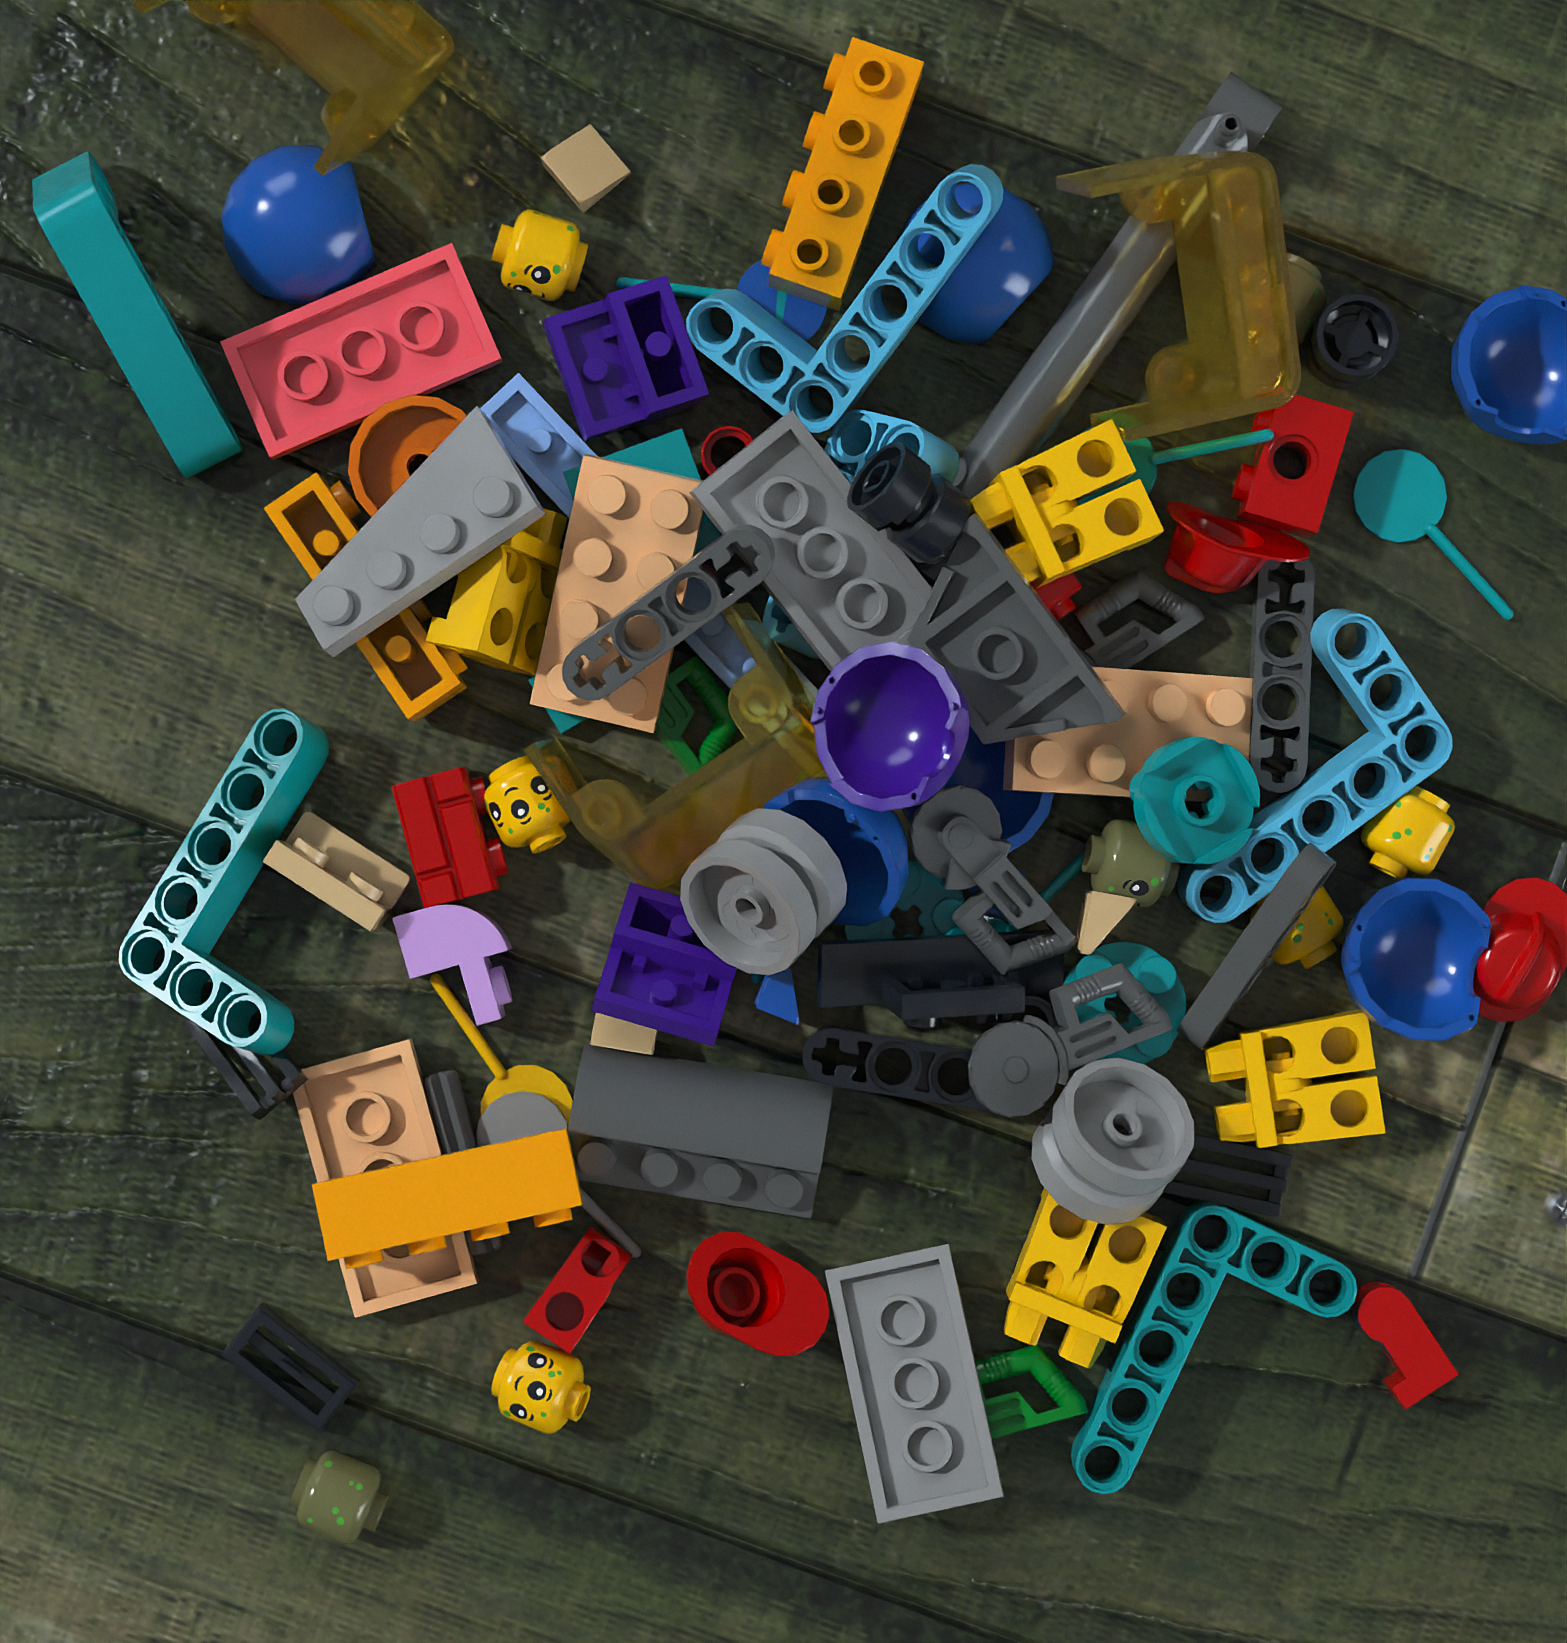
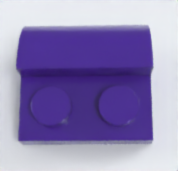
[542,275,709,442]
[592,882,737,1046]

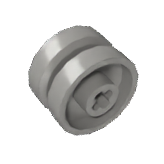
[680,808,847,975]
[1031,1058,1194,1225]

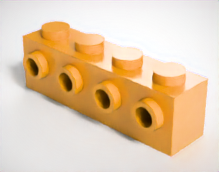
[761,37,924,311]
[264,472,468,723]
[312,1128,583,1269]

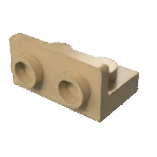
[262,812,411,931]

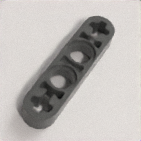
[562,525,775,701]
[1249,559,1315,794]
[1177,843,1337,1050]

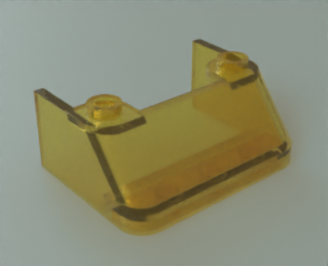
[133,0,454,176]
[1055,150,1301,442]
[524,602,828,889]

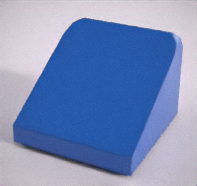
[754,966,800,1025]

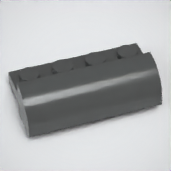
[568,1043,833,1219]

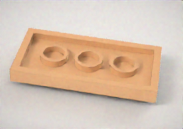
[530,454,704,733]
[1003,667,1253,802]
[293,1038,479,1318]

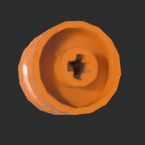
[348,395,468,517]

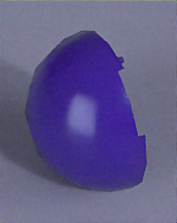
[810,641,970,812]

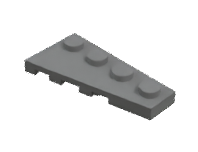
[295,406,546,657]

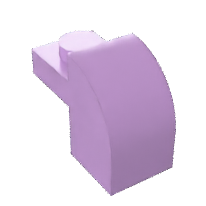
[392,904,513,1026]

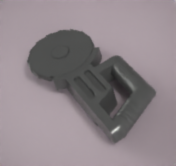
[1072,569,1205,669]
[908,784,1078,975]
[968,963,1172,1118]

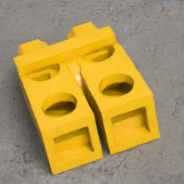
[968,419,1164,588]
[426,509,567,676]
[1205,1009,1386,1148]
[1004,1188,1167,1369]

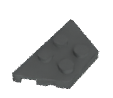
[907,513,1126,744]

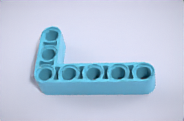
[686,164,1003,433]
[1178,608,1452,923]

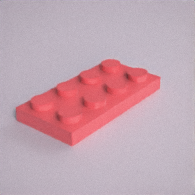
[220,243,503,460]

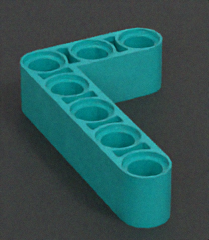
[32,151,243,479]
[119,708,329,1055]
[1070,1201,1357,1494]

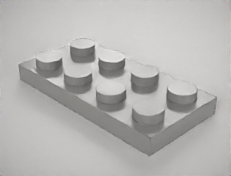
[689,410,932,671]
[825,1244,1004,1524]

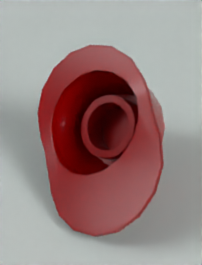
[1164,501,1310,594]
[1473,878,1567,1022]
[686,1232,829,1356]

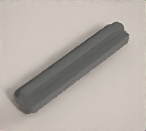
[424,1070,504,1255]

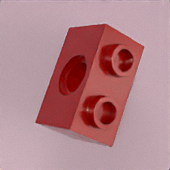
[1231,390,1354,539]

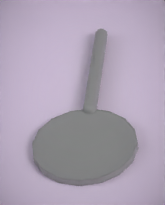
[476,1090,641,1258]

